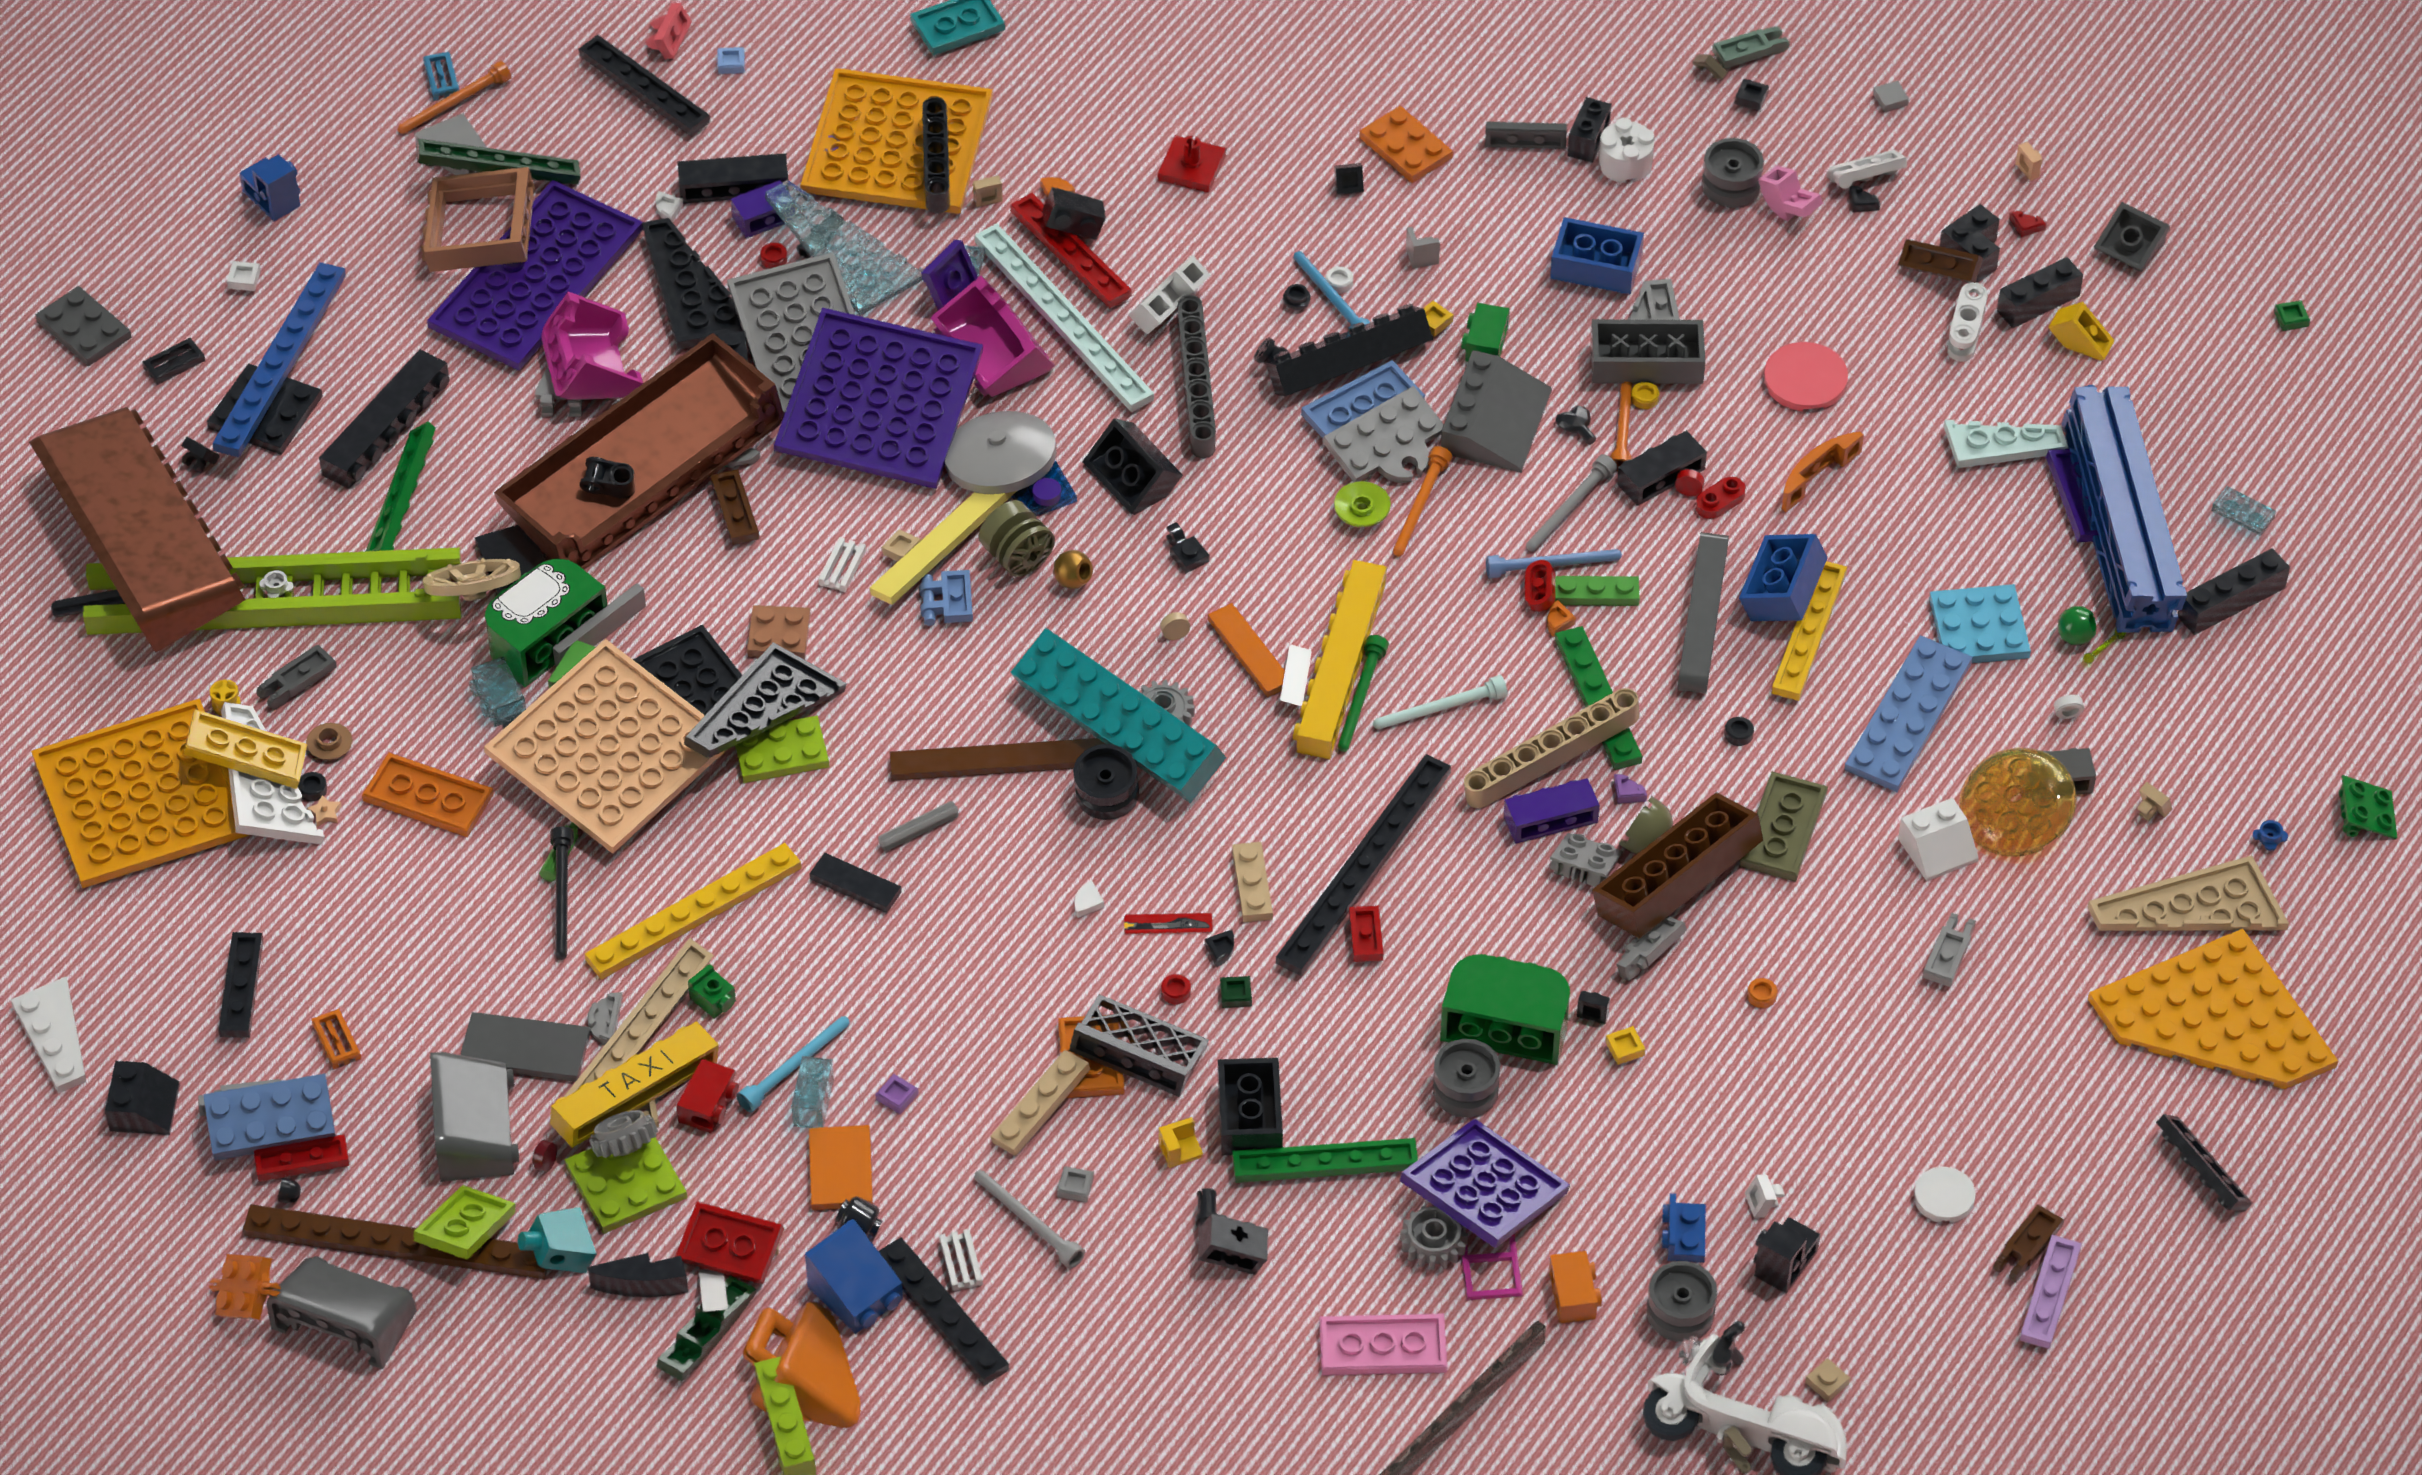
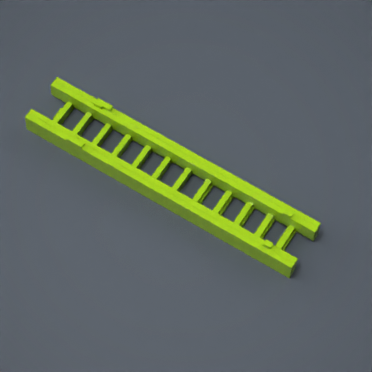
[83,547,462,635]

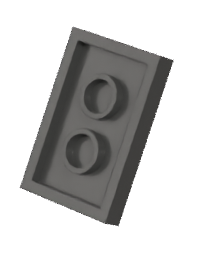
[35,286,132,367]

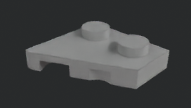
[1628,279,1680,320]

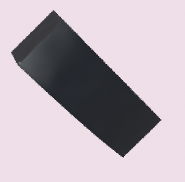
[587,1253,689,1297]

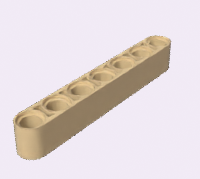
[1464,688,1640,808]

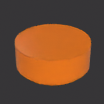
[1747,978,1778,1008]

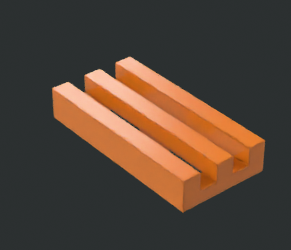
[311,1009,362,1070]

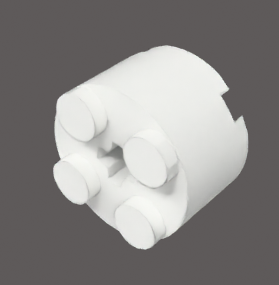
[1599,117,1654,183]

